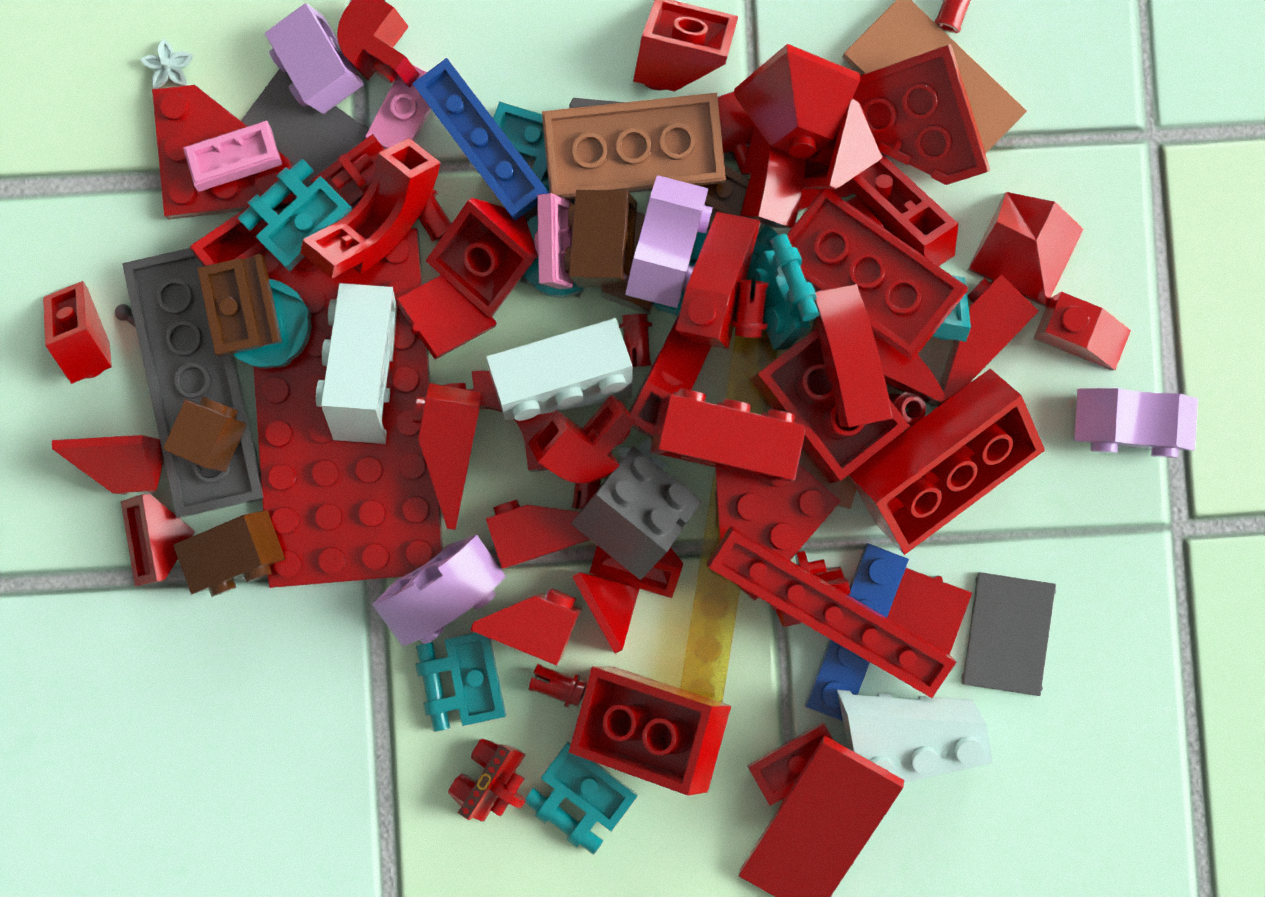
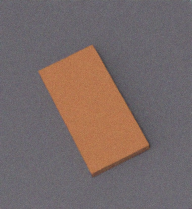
[842,0,1027,153]
[542,93,726,199]

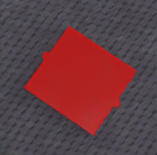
[396,275,497,360]
[887,568,972,655]

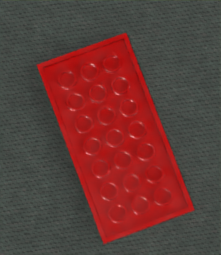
[253,228,443,588]

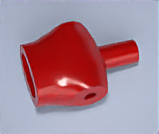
[718,91,755,175]

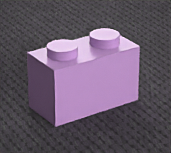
[265,3,364,114]

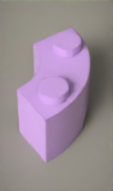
[625,175,713,308]
[1074,388,1198,458]
[372,535,506,646]

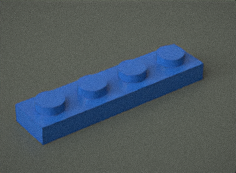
[412,58,549,221]
[804,543,909,721]

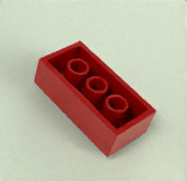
[849,368,1045,555]

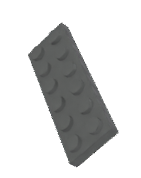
[122,248,264,518]

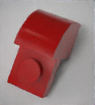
[337,0,420,88]
[528,395,636,483]

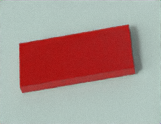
[787,189,968,361]
[738,736,904,897]

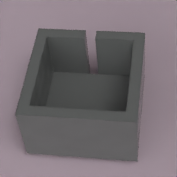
[571,446,701,580]

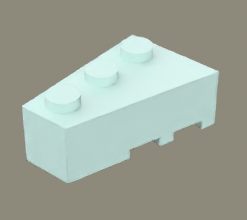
[316,283,397,444]
[486,318,633,421]
[837,690,993,783]

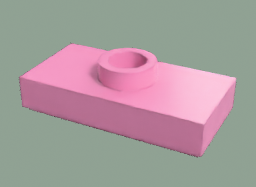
[365,65,432,149]
[183,121,282,192]
[534,193,574,289]

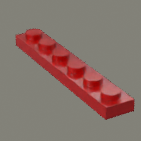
[707,526,957,698]

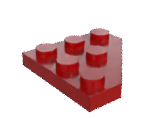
[852,44,991,185]
[152,84,296,220]
[714,463,841,601]

